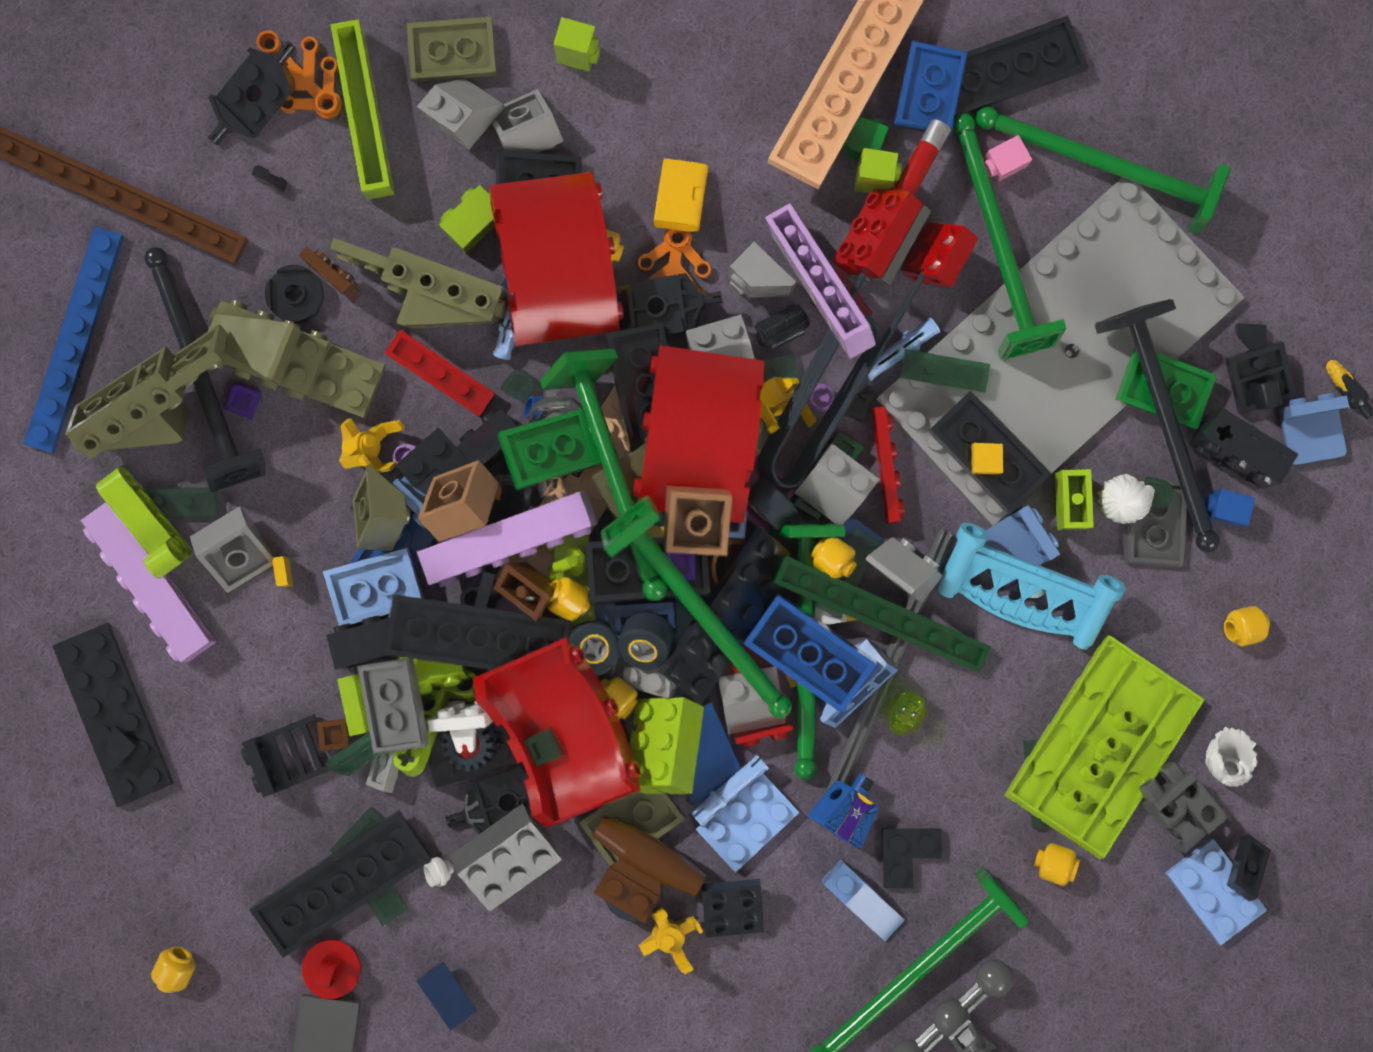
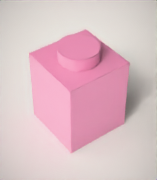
[984,135,1032,182]

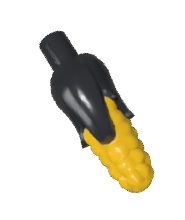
[1326,360,1373,419]

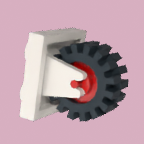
[427,700,499,771]

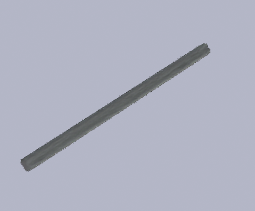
[825,529,954,793]

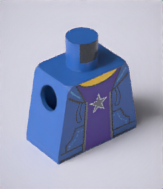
[807,773,878,850]

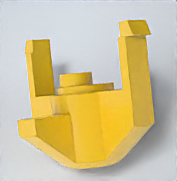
[759,377,817,434]
[339,418,405,473]
[639,906,703,975]

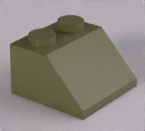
[353,468,410,551]

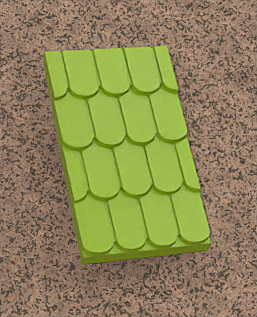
[1004,635,1205,860]

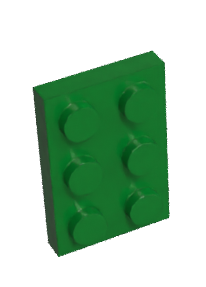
[1115,347,1217,430]
[497,408,601,490]

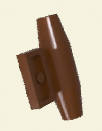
[592,815,706,923]

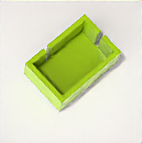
[630,697,704,794]

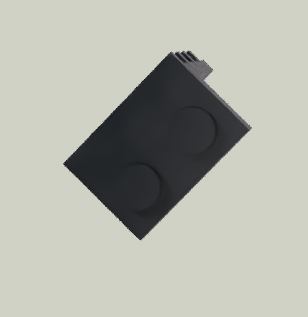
[241,714,336,798]

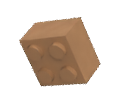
[418,460,499,542]
[663,486,732,556]

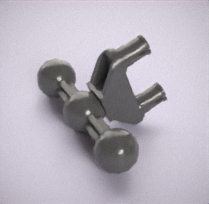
[892,959,1014,1052]

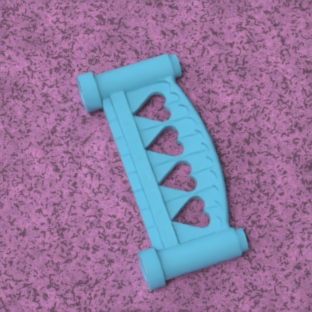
[937,523,1126,650]

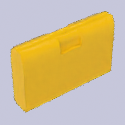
[653,158,708,232]

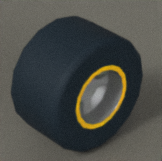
[747,477,798,532]
[618,613,675,670]
[568,621,620,675]

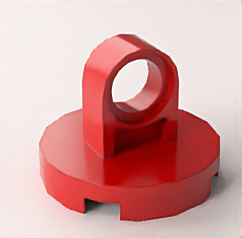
[301,938,362,999]

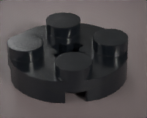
[265,265,324,323]

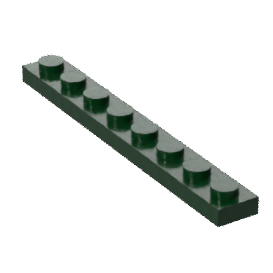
[772,554,991,673]

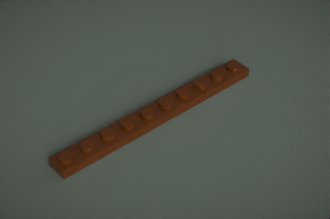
[0,126,249,265]

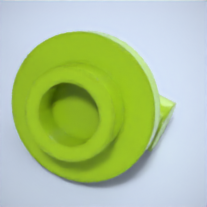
[552,547,587,577]

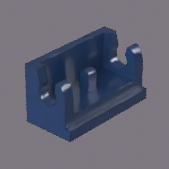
[614,600,678,636]
[416,962,477,1031]

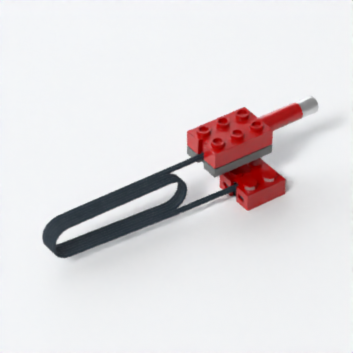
[758,119,979,488]

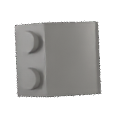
[417,78,505,150]
[492,89,563,153]
[728,242,796,298]
[686,314,754,359]
[794,444,879,525]
[190,506,274,593]
[865,537,943,604]
[718,666,785,734]

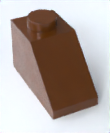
[494,562,552,621]

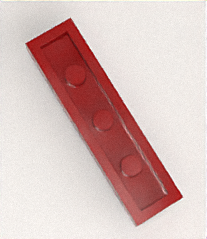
[384,330,496,418]
[871,406,904,524]

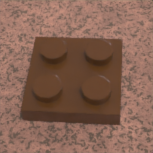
[299,246,361,304]

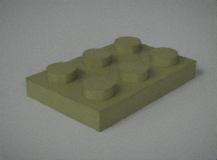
[406,16,497,82]
[580,791,685,866]

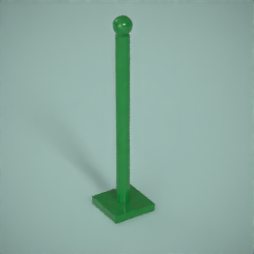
[976,107,1231,235]
[952,113,1067,360]
[540,349,667,601]
[601,496,792,719]
[769,523,845,780]
[810,867,1029,1052]

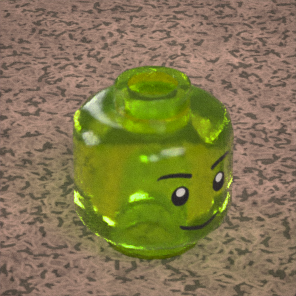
[884,691,928,736]

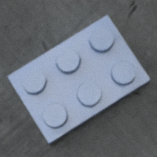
[323,547,423,625]
[696,773,799,873]
[1165,838,1267,945]

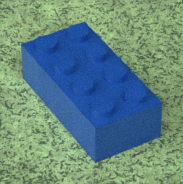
[744,593,877,713]

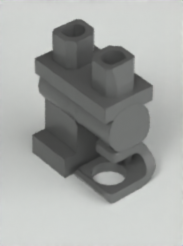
[1139,762,1228,852]

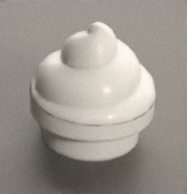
[423,857,455,887]

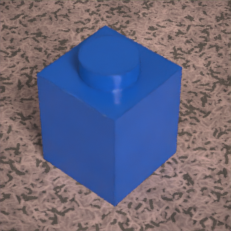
[1205,489,1255,527]

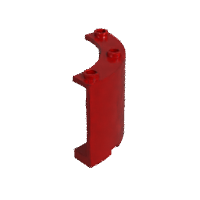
[488,172,623,346]
[633,345,764,523]
[473,638,641,828]

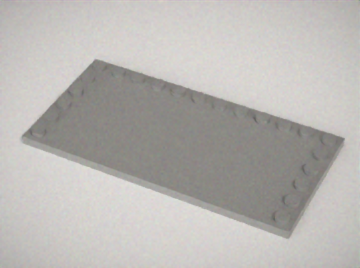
[876,178,1245,527]

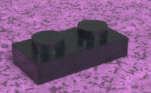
[1227,834,1271,901]

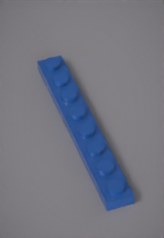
[24,226,124,453]

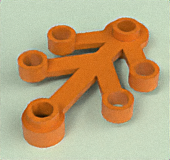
[256,30,343,119]
[637,229,711,314]

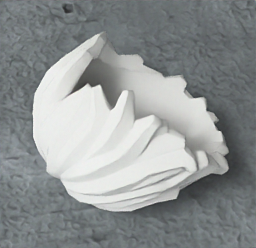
[1097,474,1155,524]
[1205,727,1258,787]

